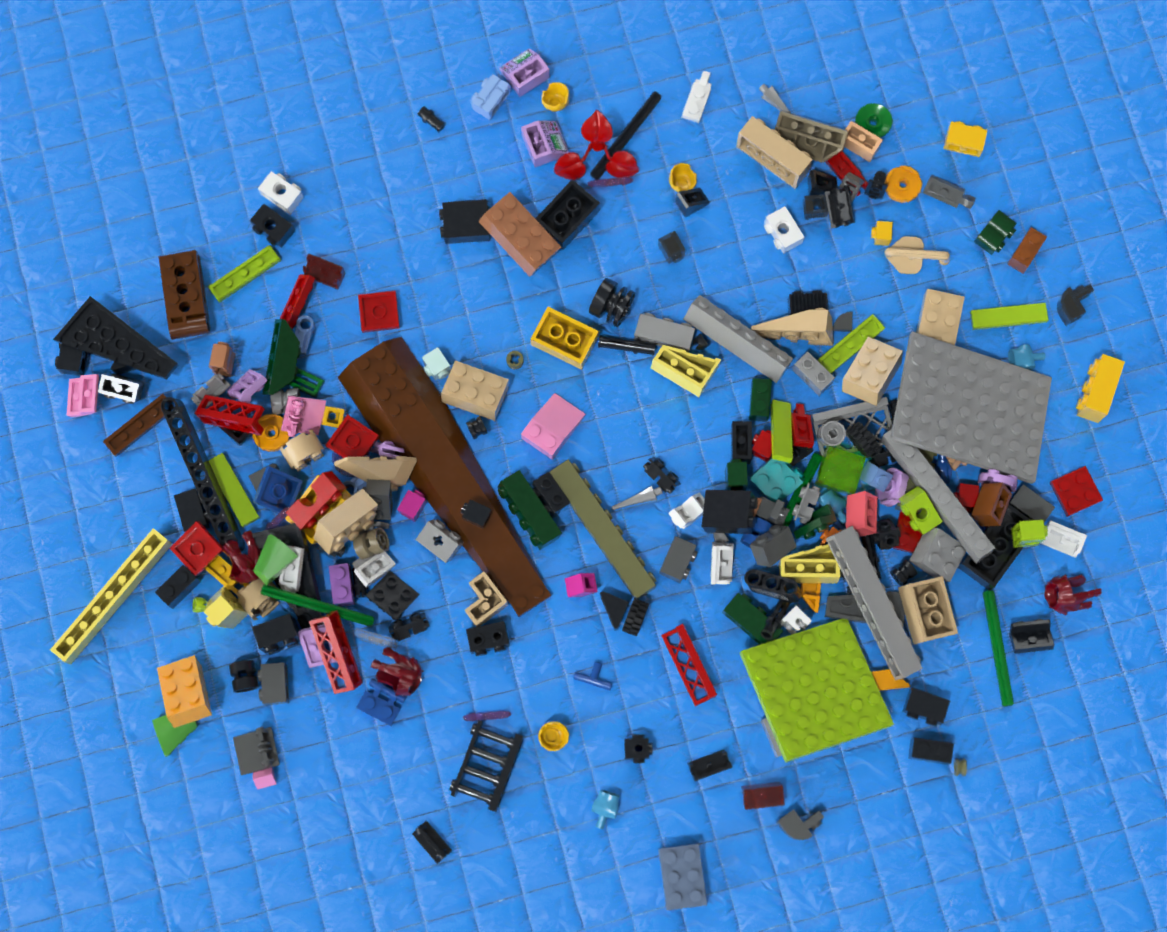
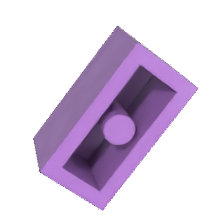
[329,563,355,607]

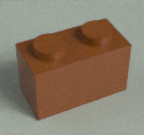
[1008,227,1047,274]
[971,482,1012,527]

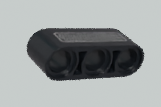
[744,569,802,603]

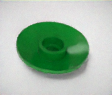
[855,103,892,138]

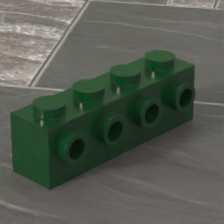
[498,470,562,550]

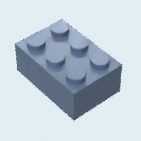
[658,844,707,910]

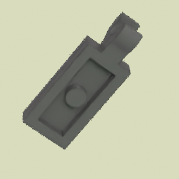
[923,174,976,209]

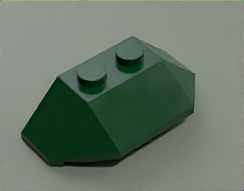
[262,319,301,395]

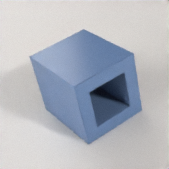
[858,461,893,492]

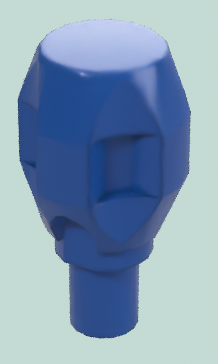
[934,455,952,484]

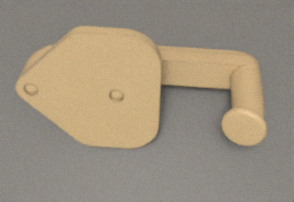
[884,236,950,274]

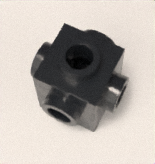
[871,518,901,550]
[624,735,653,763]

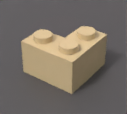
[464,571,508,627]

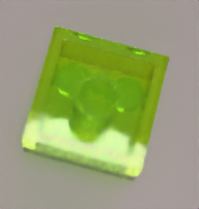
[814,446,866,495]

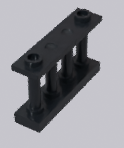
[449,720,524,812]

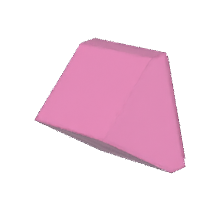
[253,767,277,790]

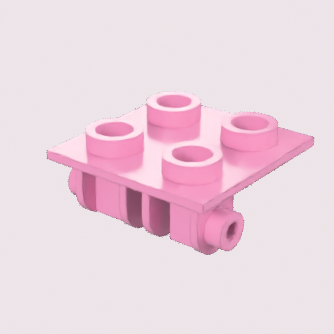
[281,395,326,437]

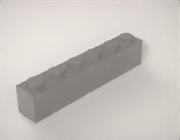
[683,295,793,383]

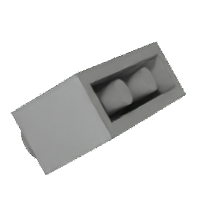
[634,313,695,353]

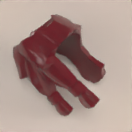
[223,531,261,585]
[1044,574,1102,615]
[371,647,424,696]

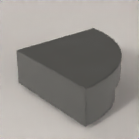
[833,312,852,332]

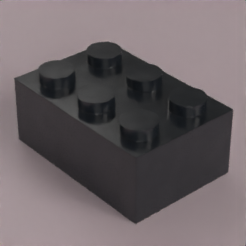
[535,180,600,250]

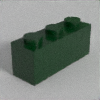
[722,593,783,645]

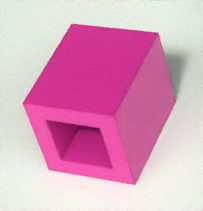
[397,490,427,522]
[565,573,598,597]

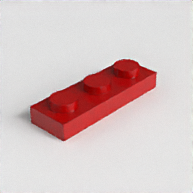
[280,274,315,329]

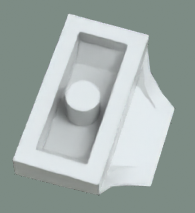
[352,552,396,587]

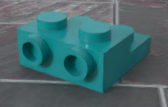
[750,457,805,503]

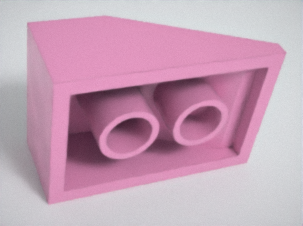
[521,393,586,460]

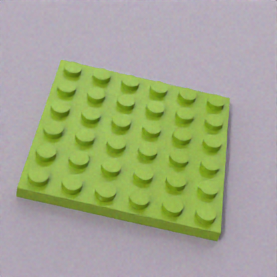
[740,619,894,763]

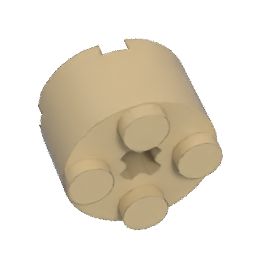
[280,430,325,471]
[236,578,279,620]

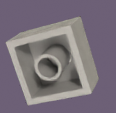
[909,528,966,582]

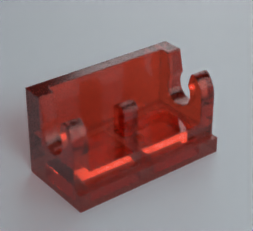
[303,253,346,290]
[741,782,785,810]

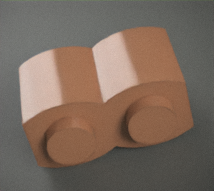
[208,342,236,377]

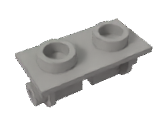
[191,373,231,409]
[792,483,821,525]

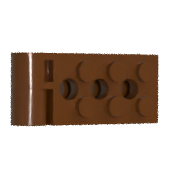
[159,250,210,340]

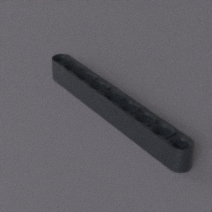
[161,397,245,552]

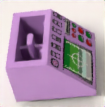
[499,49,550,97]
[521,120,569,167]

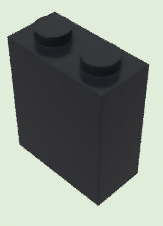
[439,199,490,244]
[701,490,758,534]

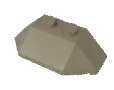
[775,111,849,163]

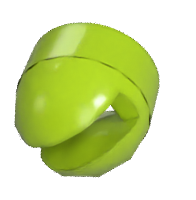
[192,597,207,613]

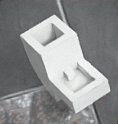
[668,493,705,529]

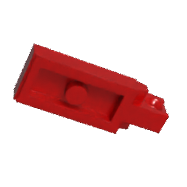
[791,403,814,448]

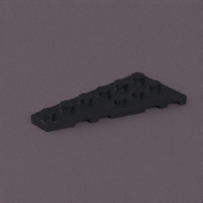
[53,296,178,380]
[252,523,325,629]

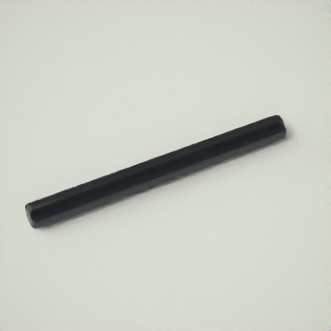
[590,91,661,180]

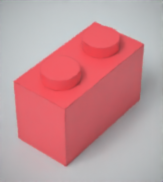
[845,491,877,537]

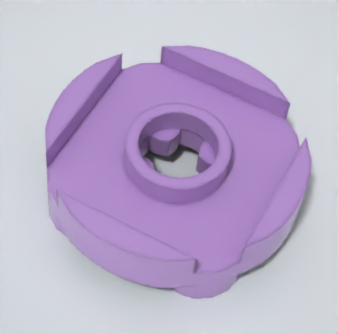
[875,468,909,507]
[977,469,1018,492]

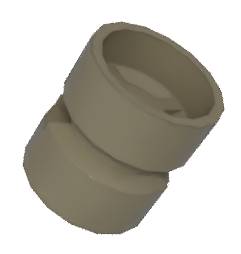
[353,527,390,560]

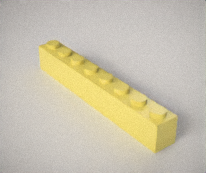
[50,528,173,665]

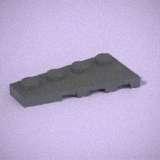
[825,591,905,625]

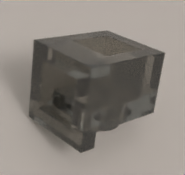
[803,194,828,220]

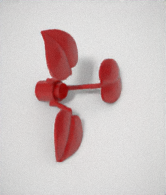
[554,110,639,180]

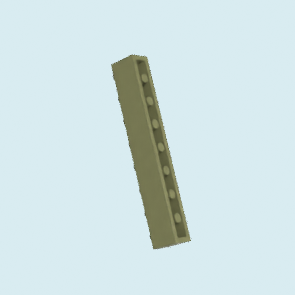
[549,460,657,599]

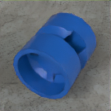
[740,517,773,548]

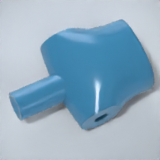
[1008,344,1045,370]
[818,489,846,525]
[591,790,620,829]

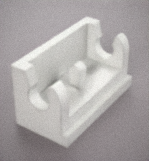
[1040,521,1087,558]
[710,542,734,584]
[781,606,812,634]

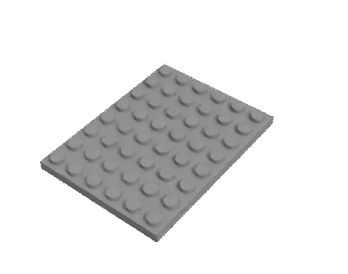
[890,332,1052,484]

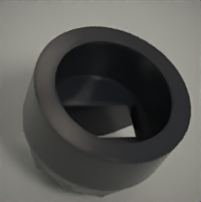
[693,334,709,350]

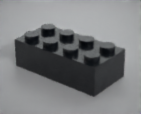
[958,504,1032,590]

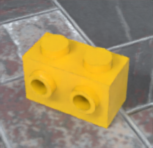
[943,121,988,157]

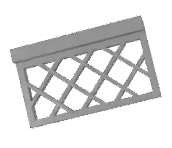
[811,397,892,460]

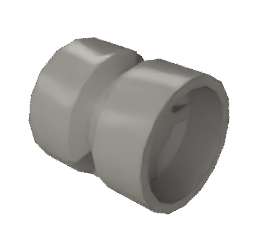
[271,388,301,414]
[817,421,846,447]

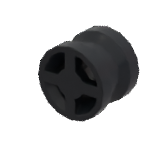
[466,416,488,440]

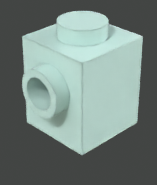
[422,347,451,380]

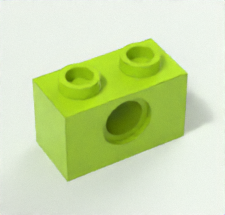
[899,486,942,535]
[1011,520,1048,548]

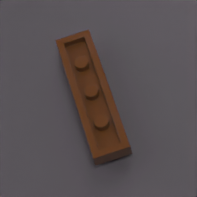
[103,394,175,457]

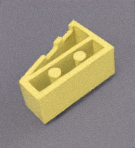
[651,345,721,397]
[779,544,840,583]
[204,586,248,629]

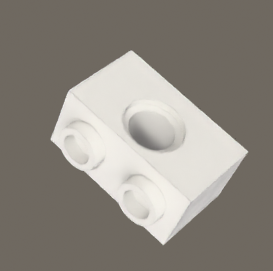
[258,171,304,215]
[764,206,804,254]

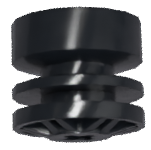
[589,278,635,327]

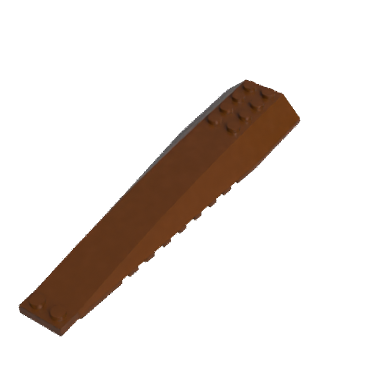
[338,337,551,617]

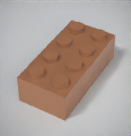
[479,192,561,277]

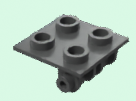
[233,727,280,776]

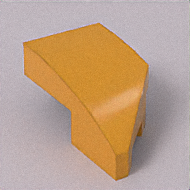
[800,583,821,613]
[871,669,910,691]

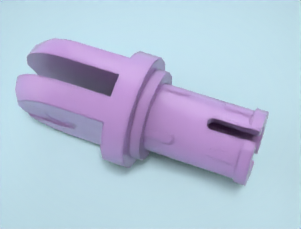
[370,441,404,460]

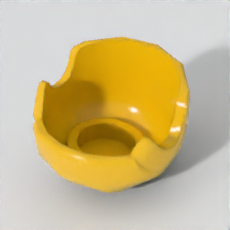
[542,82,569,112]
[669,163,697,192]
[538,721,569,751]

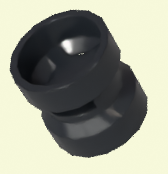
[890,559,918,586]

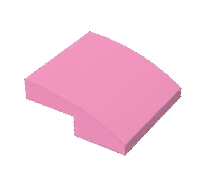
[67,374,99,417]

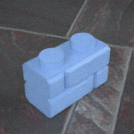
[471,74,511,120]

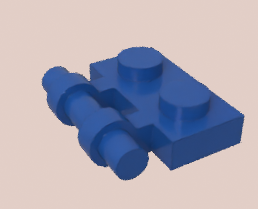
[356,678,407,726]

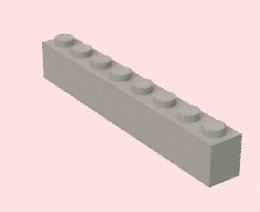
[881,429,995,564]
[826,526,922,680]

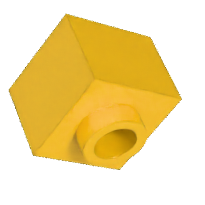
[871,221,892,246]
[321,405,344,428]

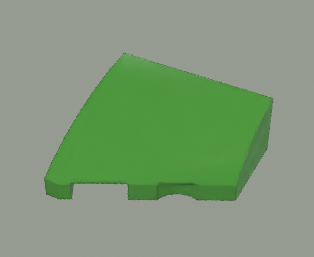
[253,534,298,585]
[152,715,198,757]

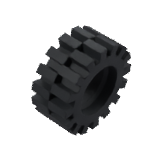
[846,422,880,458]
[622,598,649,636]

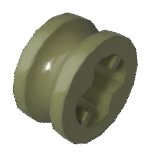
[506,351,523,369]
[954,758,967,776]

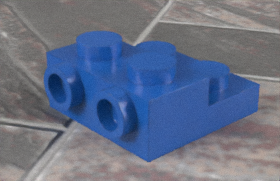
[253,466,303,516]

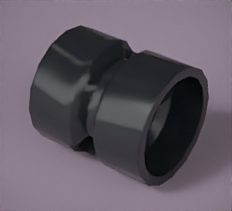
[229,660,259,693]

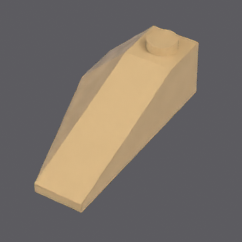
[751,308,833,346]
[334,456,417,491]

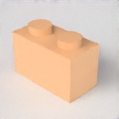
[845,121,883,162]

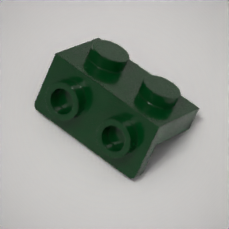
[794,504,837,540]

